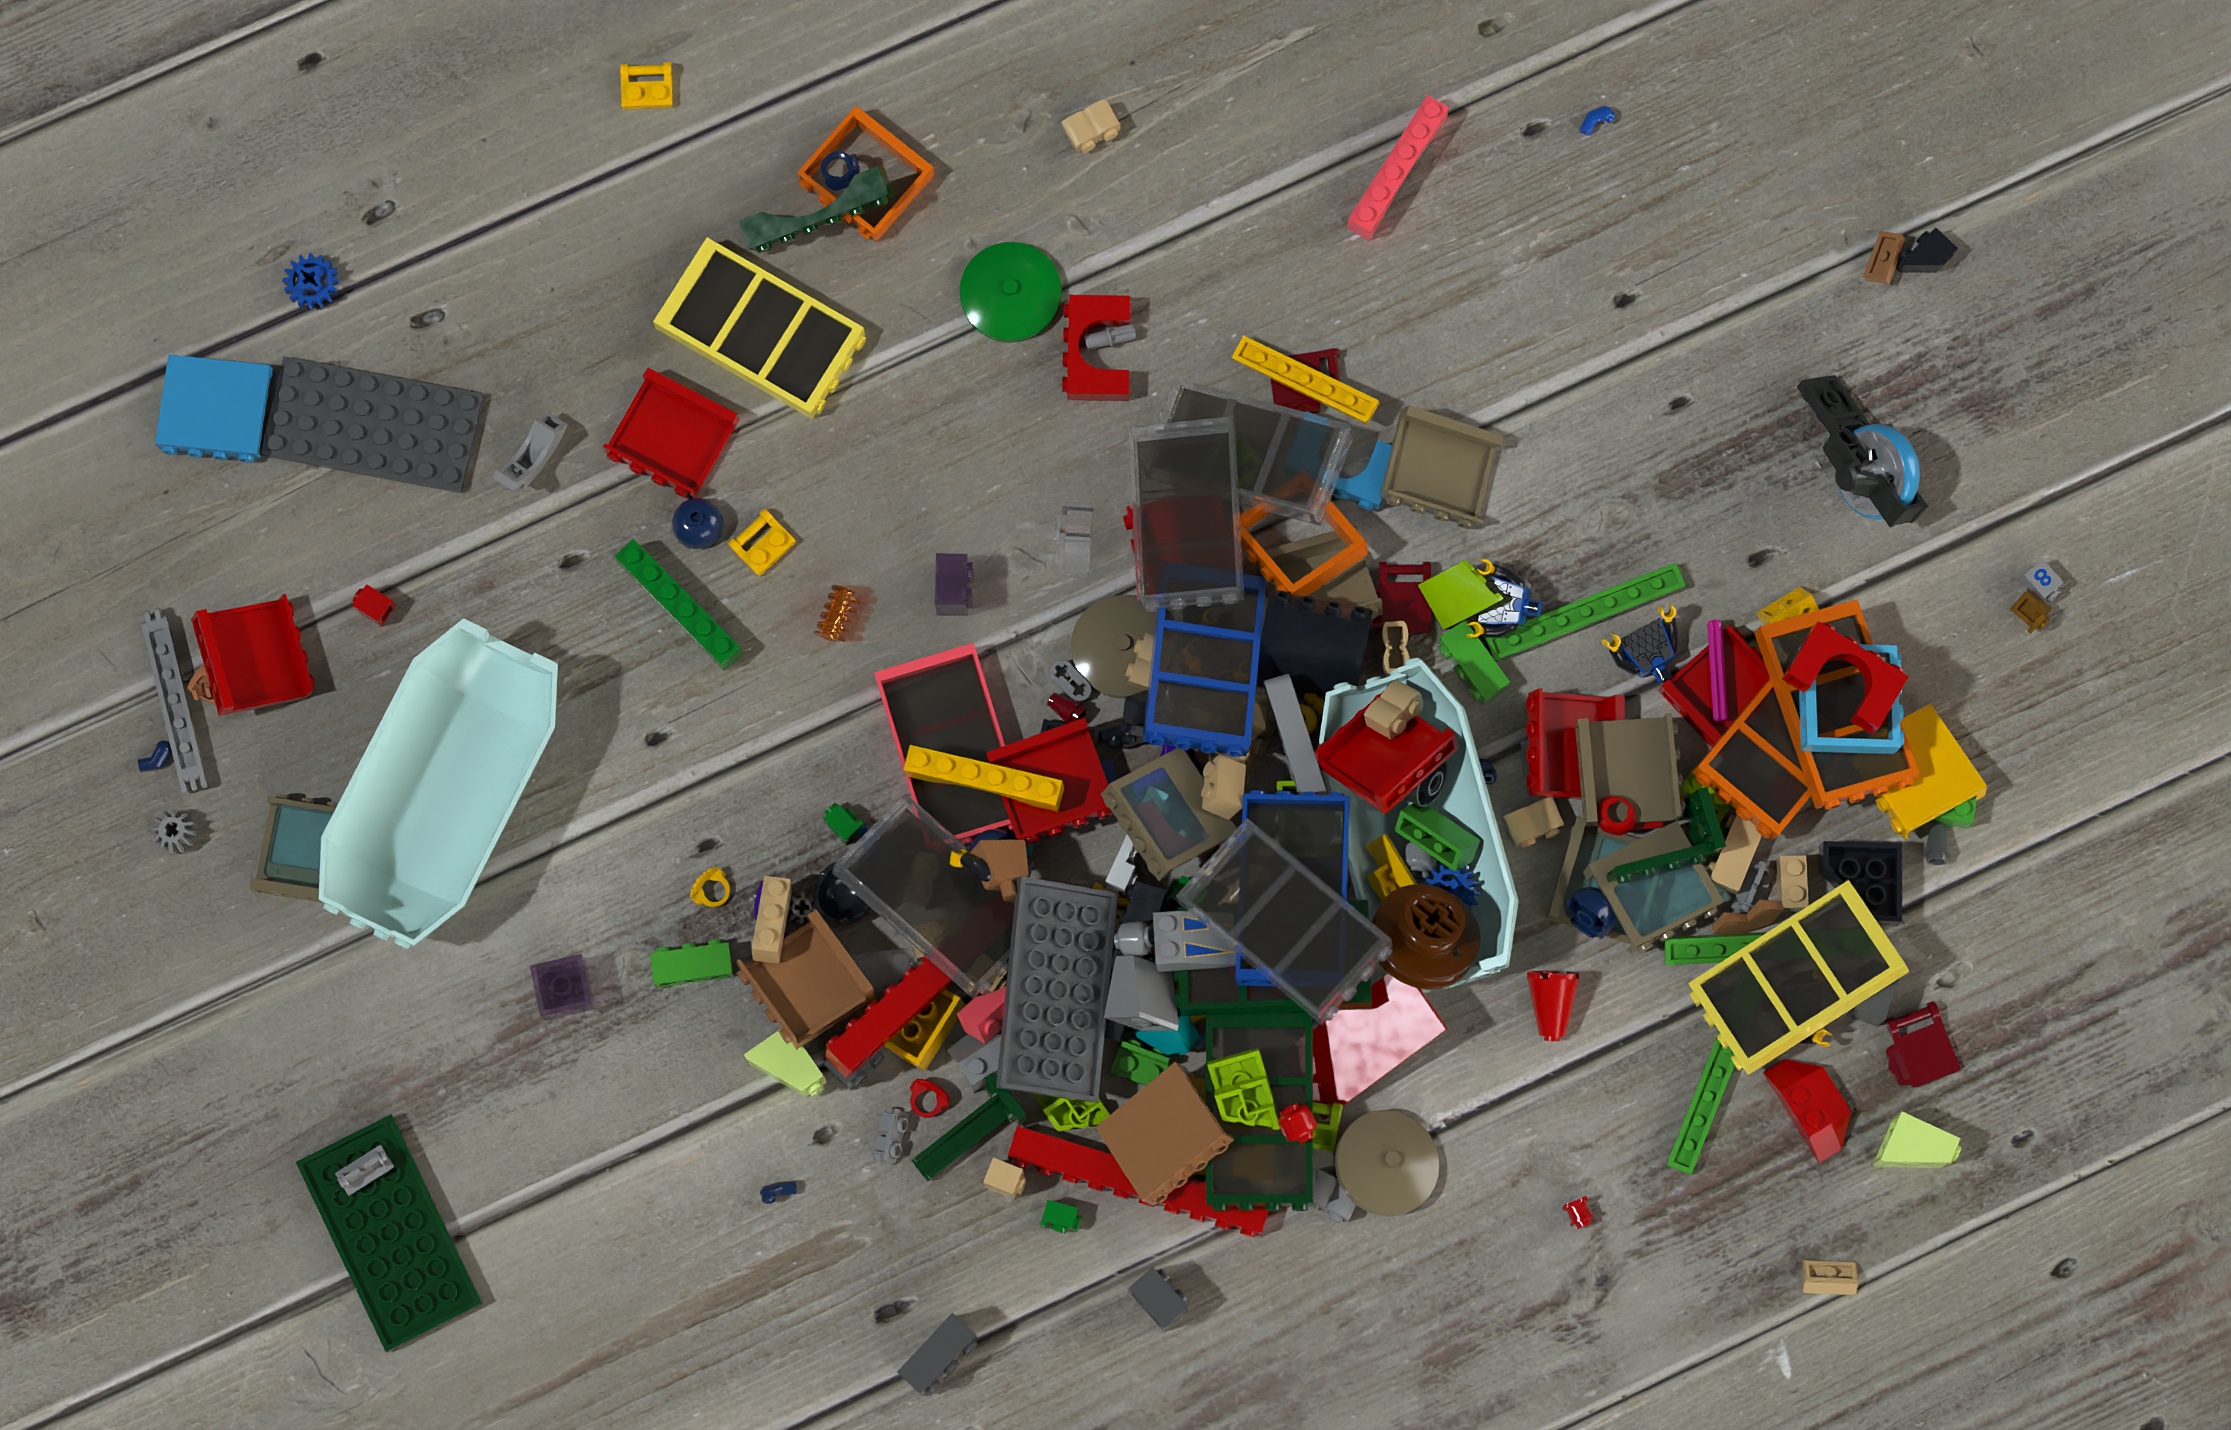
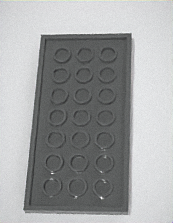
[260,356,484,493]
[996,876,1118,1103]

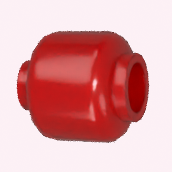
[1278,1102,1317,1144]

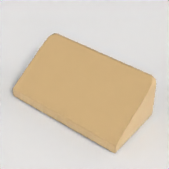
[1802,1260,1858,1295]

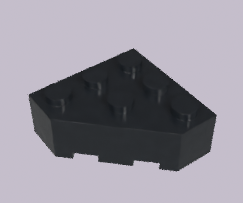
[1819,841,1902,926]

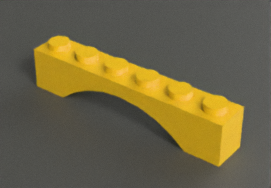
[903,745,1065,812]

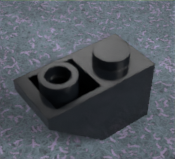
[1897,227,1958,273]

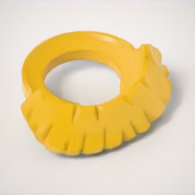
[690,867,731,908]

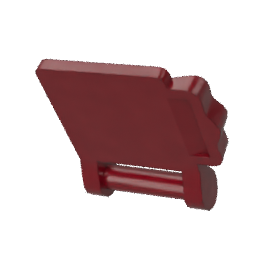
[1270,348,1341,419]
[1370,561,1432,634]
[1885,1001,1960,1088]

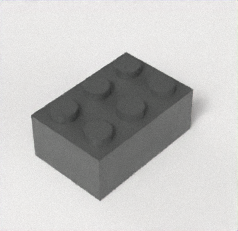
[897,1312,977,1397]

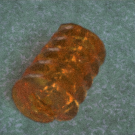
[813,585,861,642]

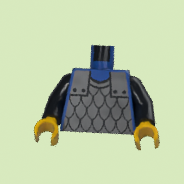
[1466,558,1542,638]
[1601,603,1678,685]

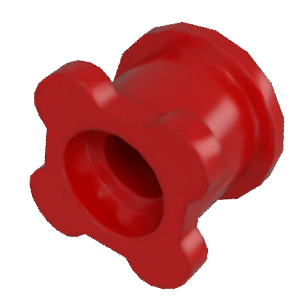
[1562,1196,1595,1229]

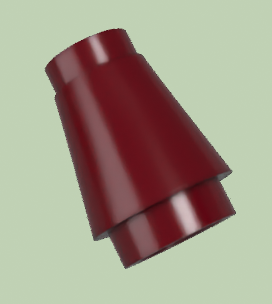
[1047,692,1087,724]

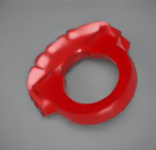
[910,1078,950,1118]

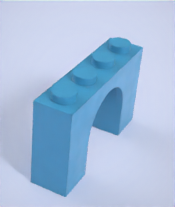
[1283,411,1392,511]

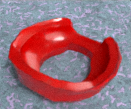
[1596,795,1637,836]

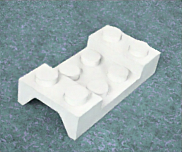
[1105,787,1170,897]

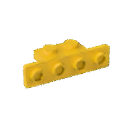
[1366,834,1417,902]

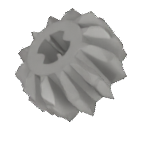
[151,809,197,854]

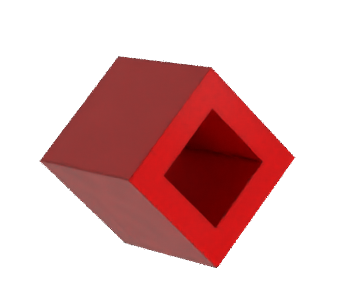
[352,584,396,627]

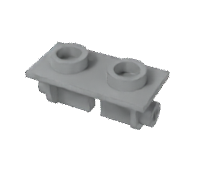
[1731,861,1775,914]
[872,1108,909,1165]
[335,1145,394,1196]

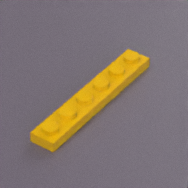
[1232,335,1380,425]

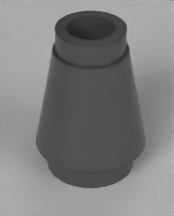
[1924,825,1950,865]

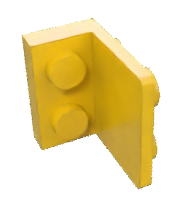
[1756,586,1819,659]

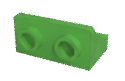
[1110,1039,1171,1086]

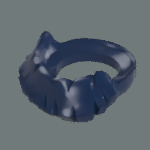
[821,151,861,191]

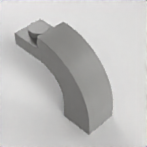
[493,411,568,491]

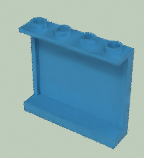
[155,354,274,463]

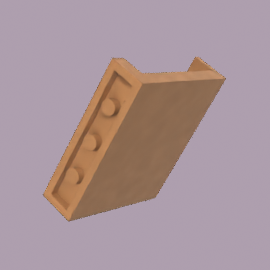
[737,910,876,1050]
[1095,1062,1234,1206]

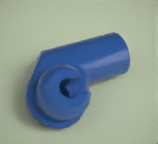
[1579,106,1615,136]

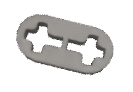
[1050,660,1091,703]

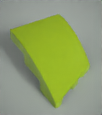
[1418,559,1503,630]
[1207,1048,1280,1130]
[1033,1094,1110,1132]

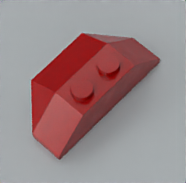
[1763,1059,1851,1163]

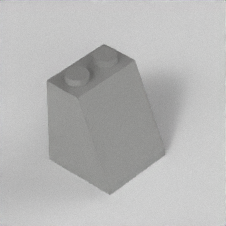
[1104,955,1179,1032]
[946,1031,1002,1093]

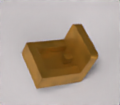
[2010,589,2052,634]

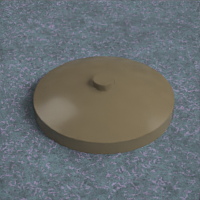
[1071,595,1174,698]
[1335,1110,1439,1216]

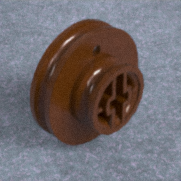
[1369,884,1481,990]

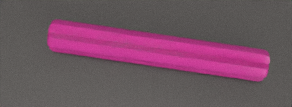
[1707,620,1728,722]

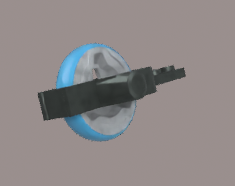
[1797,375,1929,527]

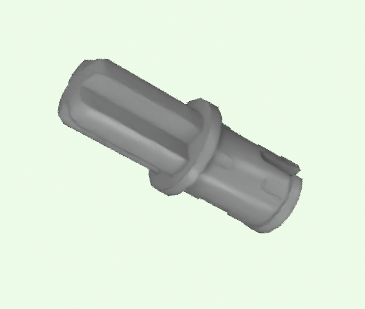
[1084,324,1136,351]

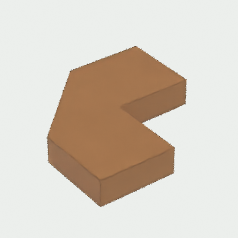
[1711,900,1784,935]

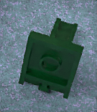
[1607,787,1726,884]
[911,1072,1027,1182]

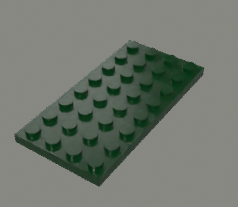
[296,1114,483,1353]

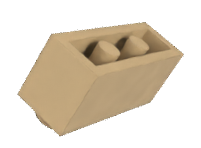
[1706,813,1762,896]
[752,876,792,964]

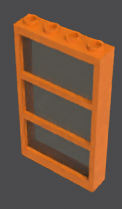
[1754,599,1920,810]
[1692,631,1865,840]

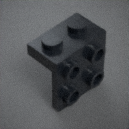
[1098,689,1157,749]

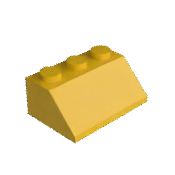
[884,990,966,1072]

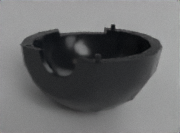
[812,860,879,926]

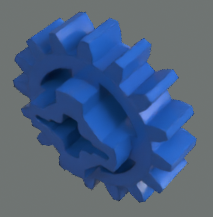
[282,253,340,310]
[1426,865,1480,913]

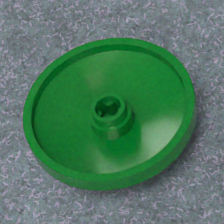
[960,242,1062,343]

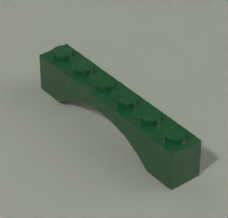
[739,166,894,253]

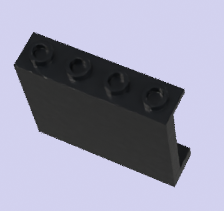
[1256,590,1373,696]

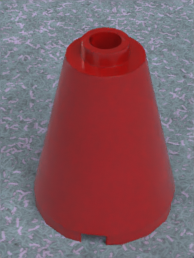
[1527,970,1580,1042]

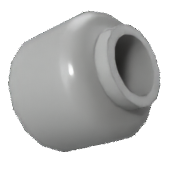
[1403,842,1437,879]
[1114,921,1155,956]

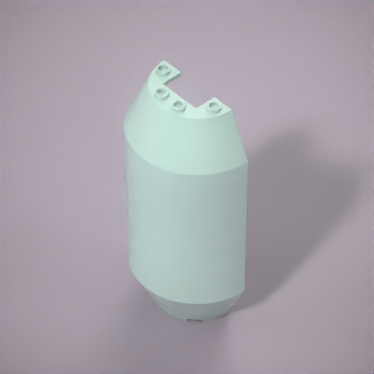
[319,618,558,950]
[1318,658,1519,993]

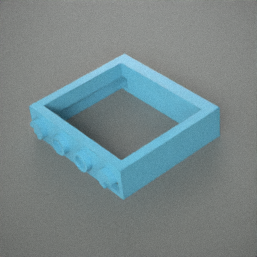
[1798,644,1904,754]

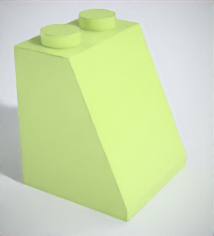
[744,1029,827,1097]
[1873,1111,1961,1168]

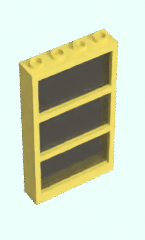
[653,238,866,419]
[1688,880,1910,1075]

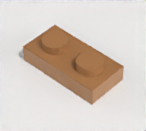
[1863,231,1906,284]

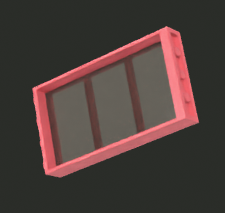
[874,643,1014,855]

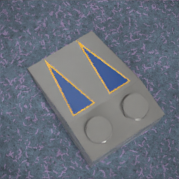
[1153,911,1237,972]

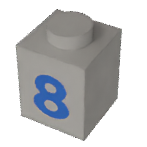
[2019,559,2064,602]

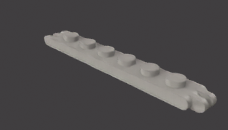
[141,607,208,794]

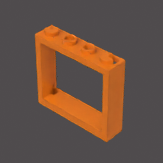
[797,106,935,242]
[1230,471,1368,596]

